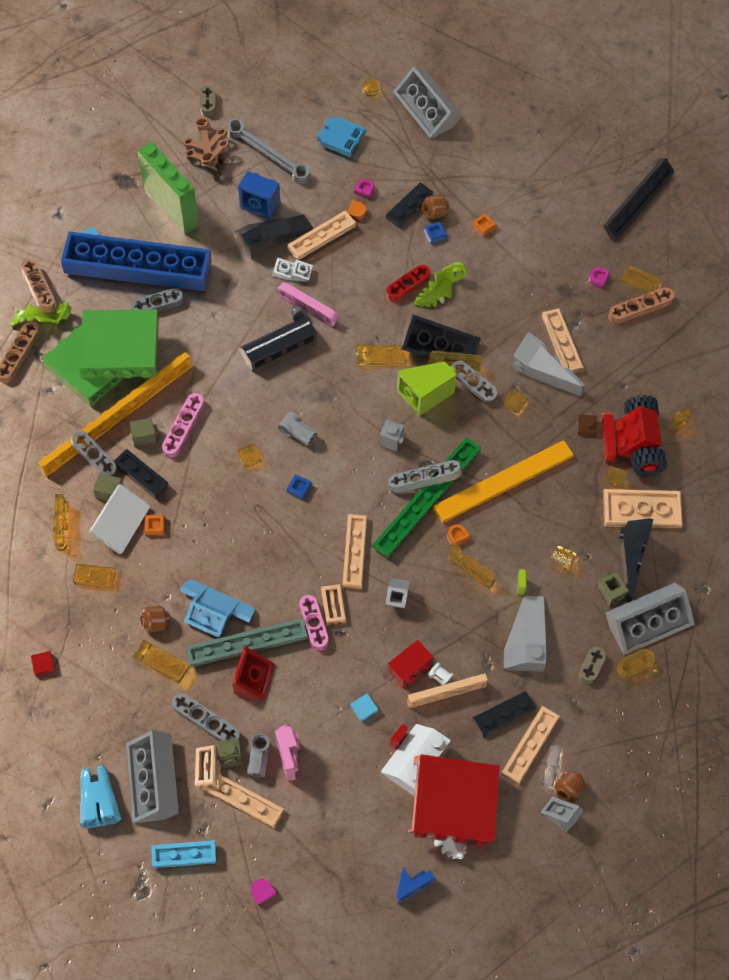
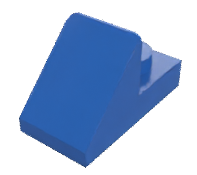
[396,867,435,904]

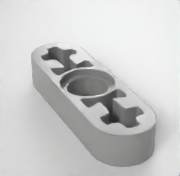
[131,288,183,312]
[451,361,497,402]
[71,431,116,476]

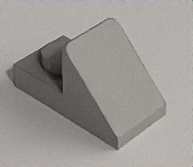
[540,797,584,832]

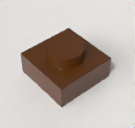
[578,415,597,436]

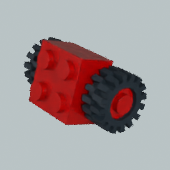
[615,395,667,476]

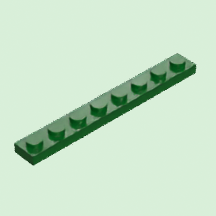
[372,437,481,559]

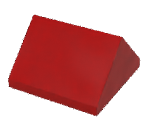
[232,647,275,701]

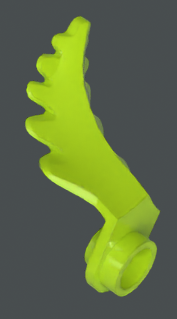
[414,262,467,308]
[10,302,72,328]

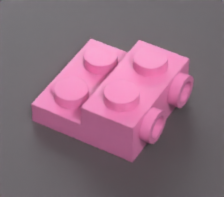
[275,725,300,781]

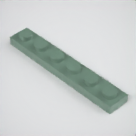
[186,618,308,667]

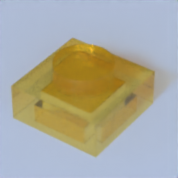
[670,408,691,432]
[605,466,628,486]
[551,546,576,566]

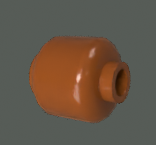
[422,195,449,219]
[140,605,170,633]
[555,771,586,802]

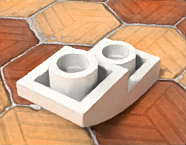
[272,258,313,282]

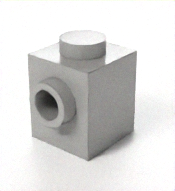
[379,419,406,451]
[385,578,410,608]

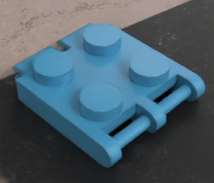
[317,116,367,157]

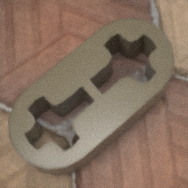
[200,86,216,117]
[579,647,606,684]

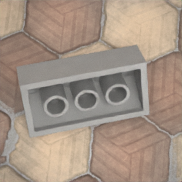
[393,66,463,139]
[606,583,695,655]
[126,730,179,823]

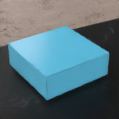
[350,694,378,722]

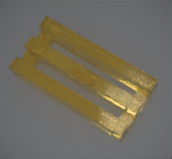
[620,265,661,293]

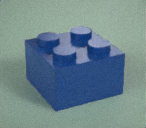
[238,171,281,220]

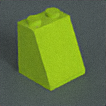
[397,362,457,416]

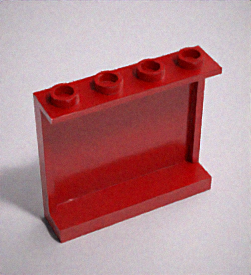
[408,754,500,846]

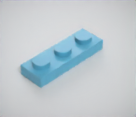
[151,840,216,868]

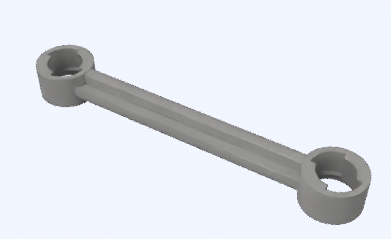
[227,119,310,184]

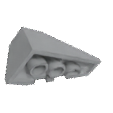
[512,332,585,396]
[504,595,546,672]

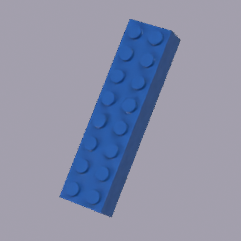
[61,232,212,291]

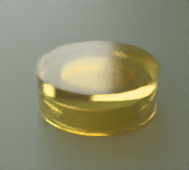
[362,79,379,97]

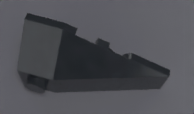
[234,214,313,259]
[401,314,481,356]
[619,518,654,603]

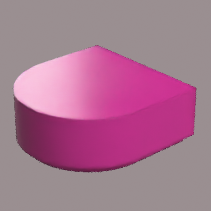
[354,179,374,199]
[589,268,610,288]
[251,879,276,906]

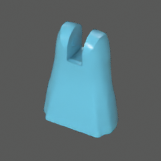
[80,765,121,828]

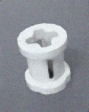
[428,662,455,686]

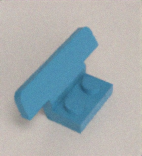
[180,580,254,638]

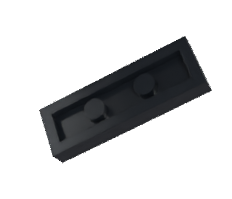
[386,182,434,228]
[114,449,169,498]
[473,691,536,737]

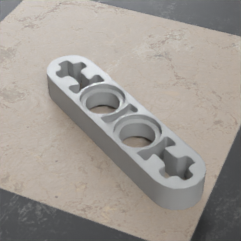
[388,460,462,493]
[172,693,240,741]

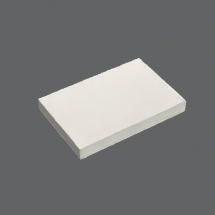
[89,484,151,554]

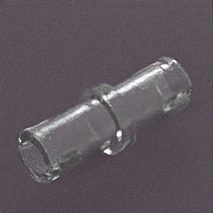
[541,745,562,789]

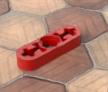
[386,265,430,302]
[602,411,616,462]

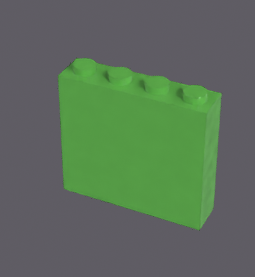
[137,142,199,235]
[79,309,159,379]
[42,325,124,407]

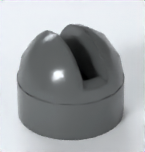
[290,306,306,321]

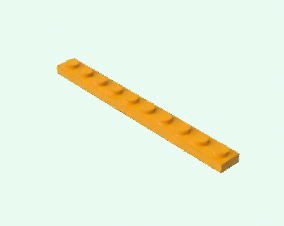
[38,352,193,477]

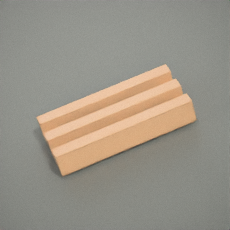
[321,584,346,625]
[195,745,218,789]

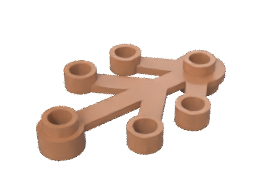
[183,117,230,168]

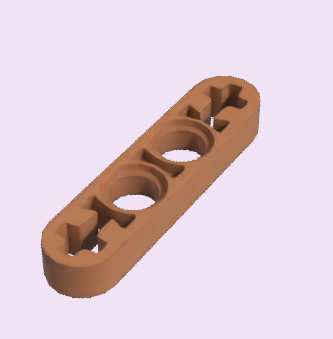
[22,259,55,313]
[608,287,674,324]
[0,321,40,383]

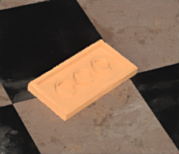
[603,489,683,528]

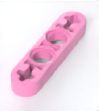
[276,282,339,326]
[162,393,204,458]

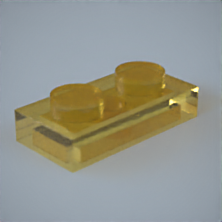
[73,563,116,588]

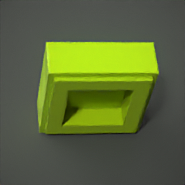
[517,569,527,595]

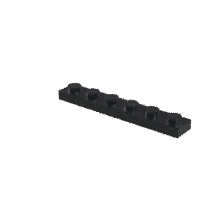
[603,158,675,240]

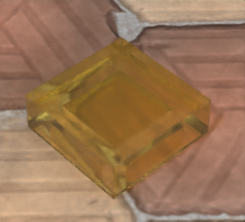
[501,388,527,414]
[237,444,262,468]

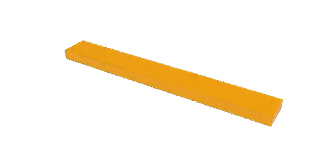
[433,440,574,523]

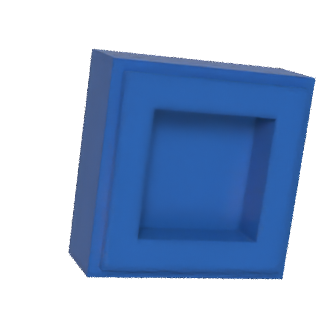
[424,221,447,244]
[286,474,312,500]

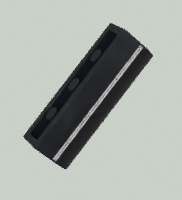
[239,317,317,372]

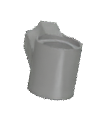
[278,412,317,446]
[247,733,270,777]

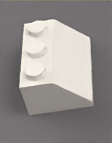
[381,724,451,796]

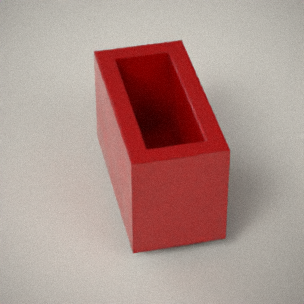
[387,640,434,688]

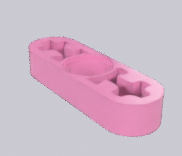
[299,595,328,651]

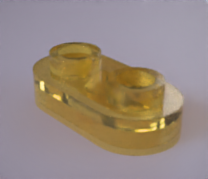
[616,649,655,679]

